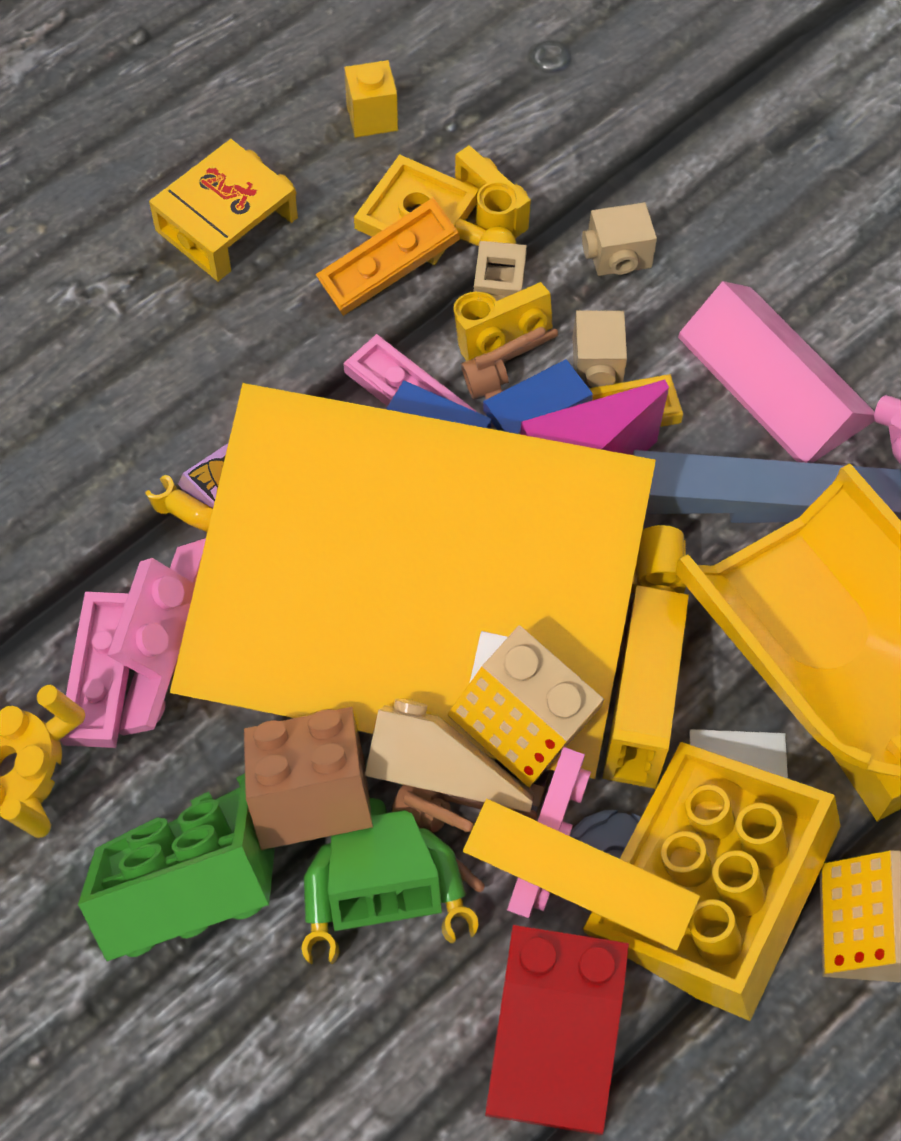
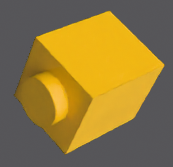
[344,60,398,138]

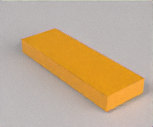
[316,197,460,316]

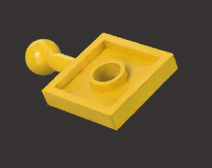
[354,154,516,265]

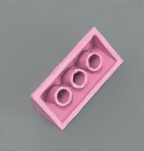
[678,281,875,463]

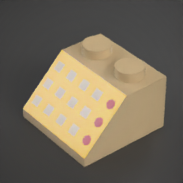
[447,625,604,789]
[820,850,901,983]

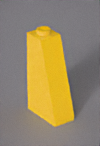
[602,585,689,789]

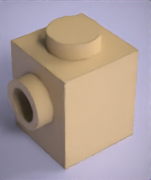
[582,202,657,276]

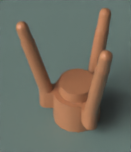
[461,327,558,400]
[392,784,538,892]

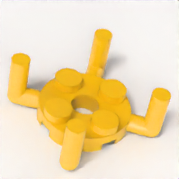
[0,685,85,838]

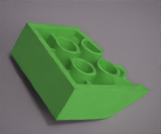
[78,773,275,961]

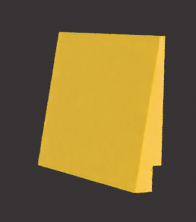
[170,383,656,779]

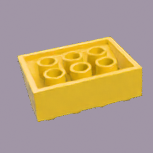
[583,742,841,1021]

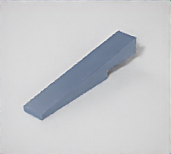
[633,450,901,523]

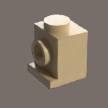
[474,241,527,301]

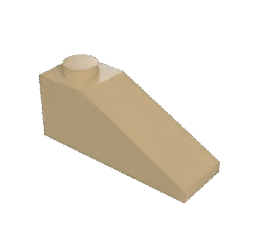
[365,698,535,812]

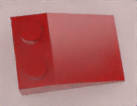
[485,925,629,1135]

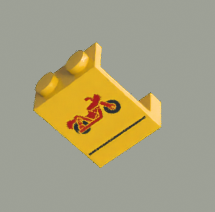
[149,139,298,282]

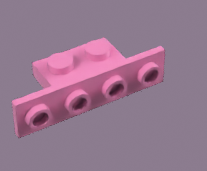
[107,538,206,736]

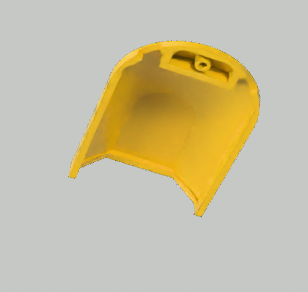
[675,464,901,777]

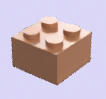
[244,707,373,850]

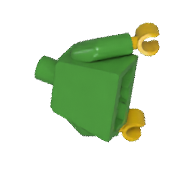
[301,798,479,965]

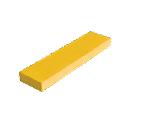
[463,798,700,951]

